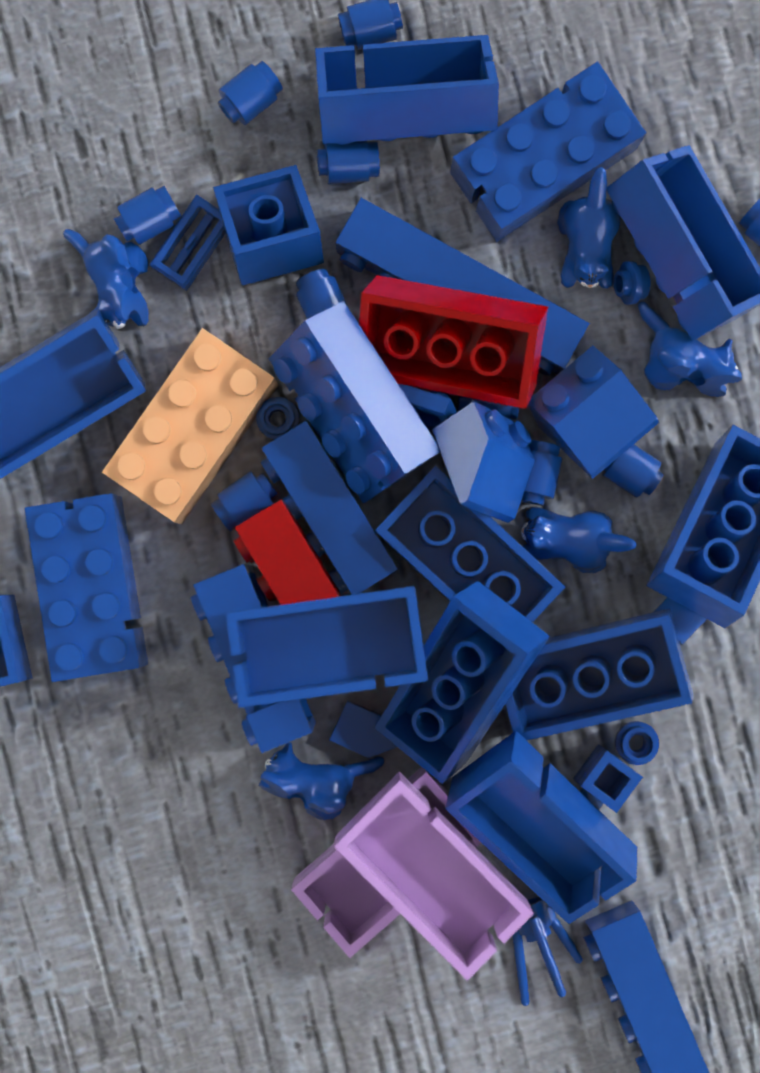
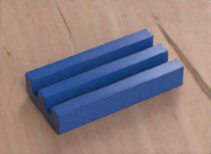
[149,194,226,291]

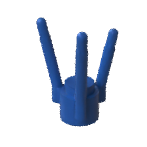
[512,897,583,1006]

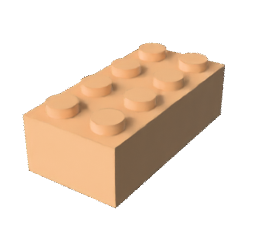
[102,328,278,524]

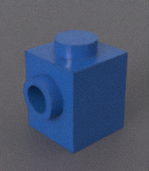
[573,744,643,813]

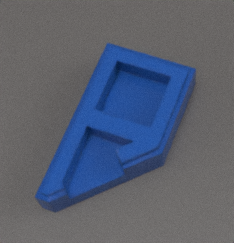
[329,699,397,758]

